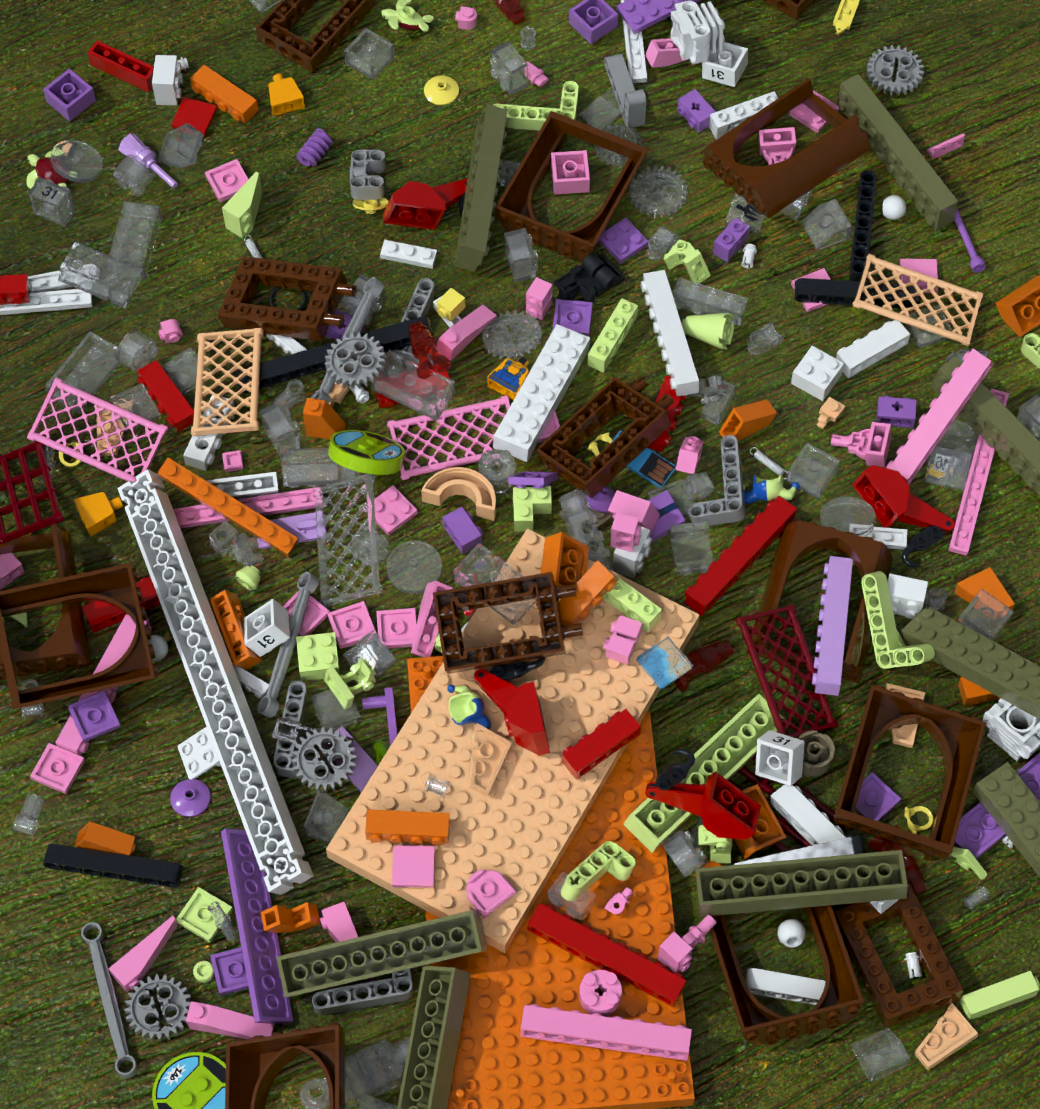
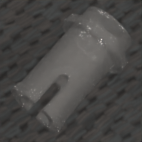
[963,886,990,910]

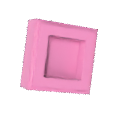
[222,450,244,472]

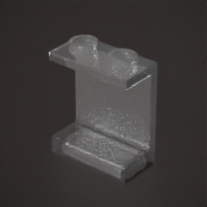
[669,521,715,576]

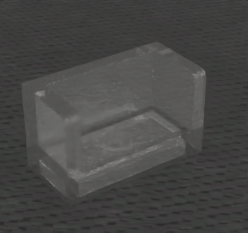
[702,379,736,426]

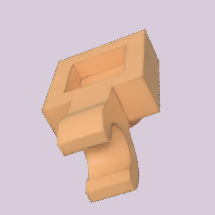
[329,382,349,409]
[817,397,845,429]

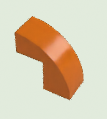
[261,902,321,933]

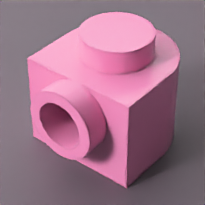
[455,6,477,30]
[158,319,183,343]

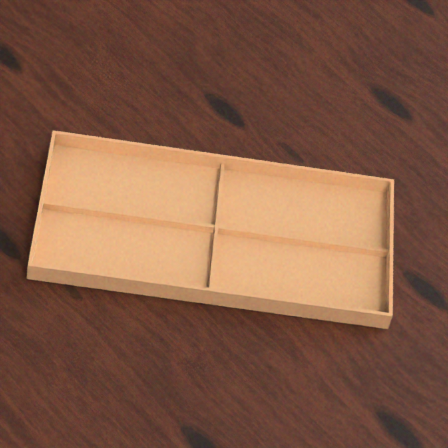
[326,529,699,953]

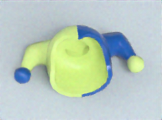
[743,474,800,504]
[447,684,491,737]

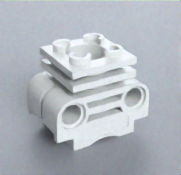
[671,1,725,65]
[983,699,1040,761]

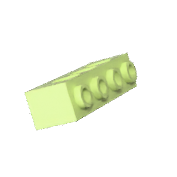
[588,298,638,373]
[603,575,662,633]

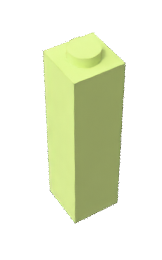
[960,971,1040,1021]

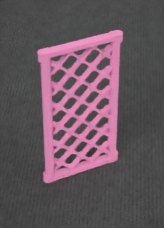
[27,377,168,483]
[387,395,510,480]

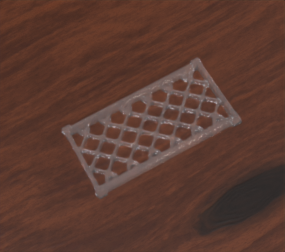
[313,474,382,607]

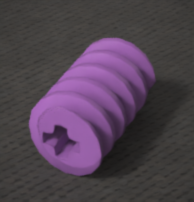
[296,128,333,167]

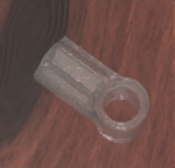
[270,380,306,415]
[13,794,45,836]

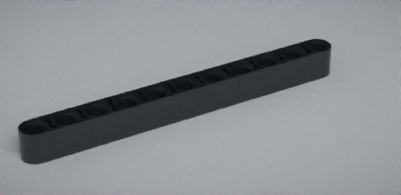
[235,316,433,393]

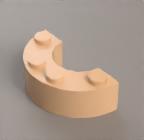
[421,467,496,521]

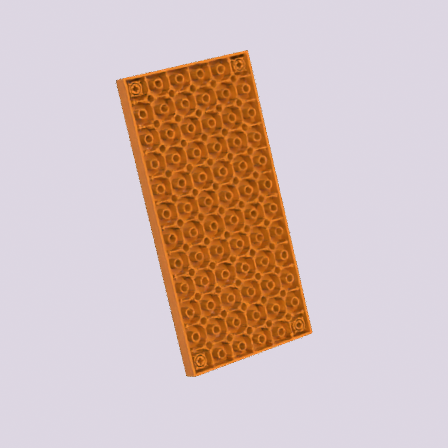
[407,656,695,1109]

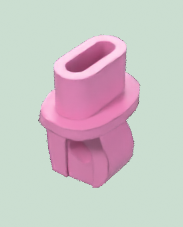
[523,62,549,87]
[605,887,634,915]

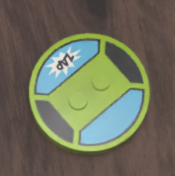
[328,430,405,475]
[152,1052,226,1109]

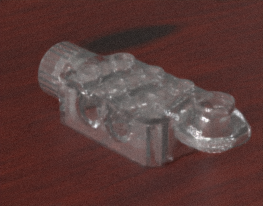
[559,490,624,577]
[299,1037,410,1109]

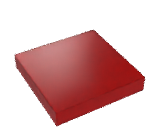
[171,97,217,137]

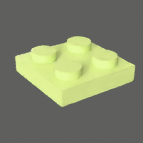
[176,887,233,943]

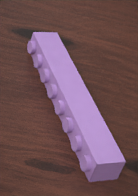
[812,556,853,696]

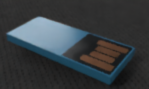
[610,430,676,489]

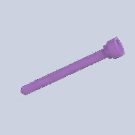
[954,209,986,273]

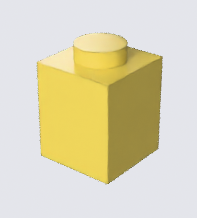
[437,288,465,322]

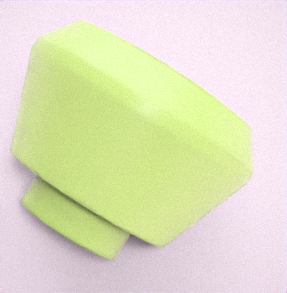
[236,566,261,590]

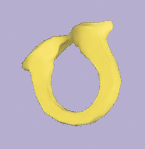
[587,432,612,457]
[59,442,84,467]
[904,806,933,834]

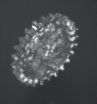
[630,165,688,218]
[482,310,542,359]

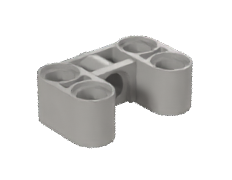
[350,150,386,200]

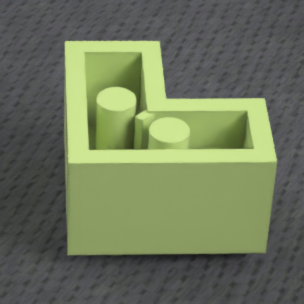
[513,486,552,532]

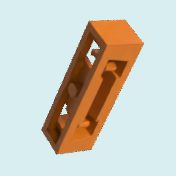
[210,590,262,670]

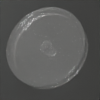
[50,140,103,183]
[820,496,876,537]
[386,541,442,594]

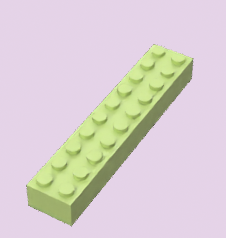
[623,694,786,853]

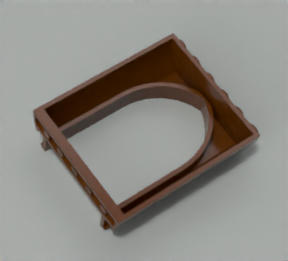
[702,78,871,219]
[495,111,648,262]
[746,520,893,684]
[0,524,91,680]
[0,563,159,710]
[834,685,986,861]
[705,905,864,1046]
[225,1023,345,1109]

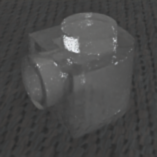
[924,588,947,613]

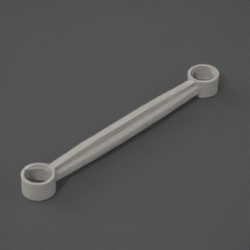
[311,277,384,404]
[257,572,319,718]
[81,922,138,1079]

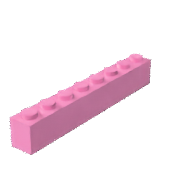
[886,349,994,485]
[56,614,152,756]
[520,1004,692,1061]

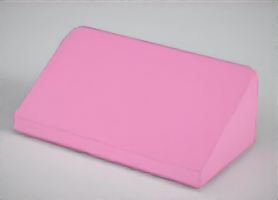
[926,133,965,159]

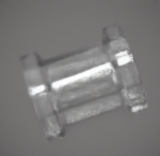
[520,27,536,50]
[424,774,450,798]

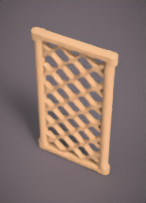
[852,254,983,347]
[191,328,264,436]

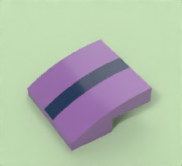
[648,490,685,542]

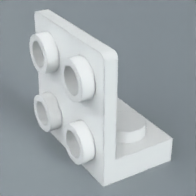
[178,727,222,780]

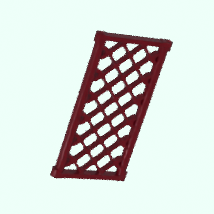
[735,604,838,738]

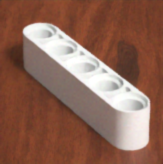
[745,968,825,1005]

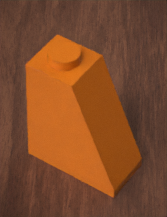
[303,398,347,440]
[719,399,777,441]
[955,567,1015,621]
[75,821,136,856]

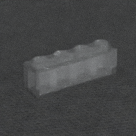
[672,278,748,326]

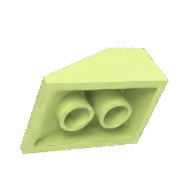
[222,171,262,239]

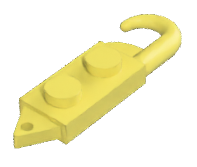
[833,0,860,35]

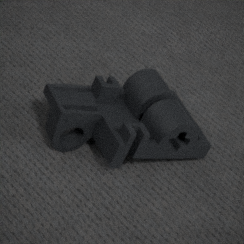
[553,253,625,302]

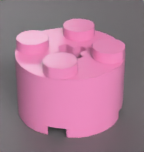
[579,970,622,1017]

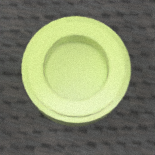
[193,961,214,983]

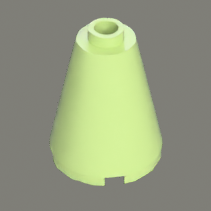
[682,313,734,350]

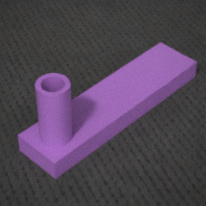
[362,687,397,746]

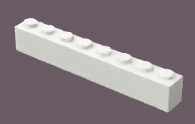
[640,270,699,396]
[771,784,899,914]

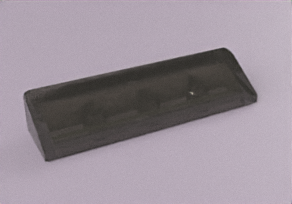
[272,716,354,751]

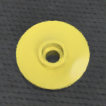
[424,76,459,105]
[353,197,388,214]

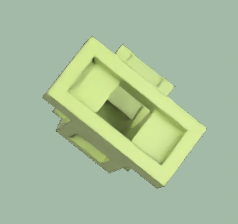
[664,239,711,286]
[324,658,376,710]
[698,825,732,866]

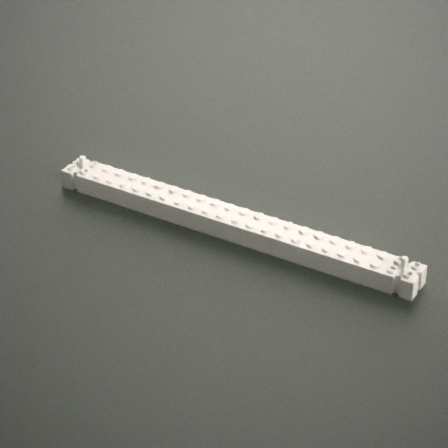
[117,469,313,895]

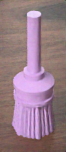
[118,133,178,188]

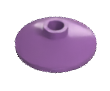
[582,486,615,513]
[170,779,211,817]

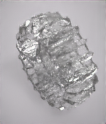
[595,122,642,168]

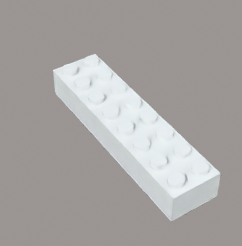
[493,324,590,462]

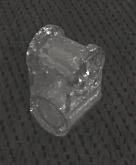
[647,225,678,260]
[748,323,784,355]
[21,679,44,719]

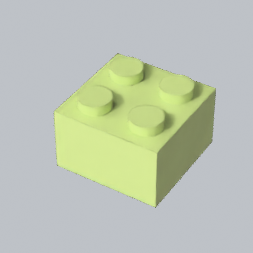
[296,632,340,682]

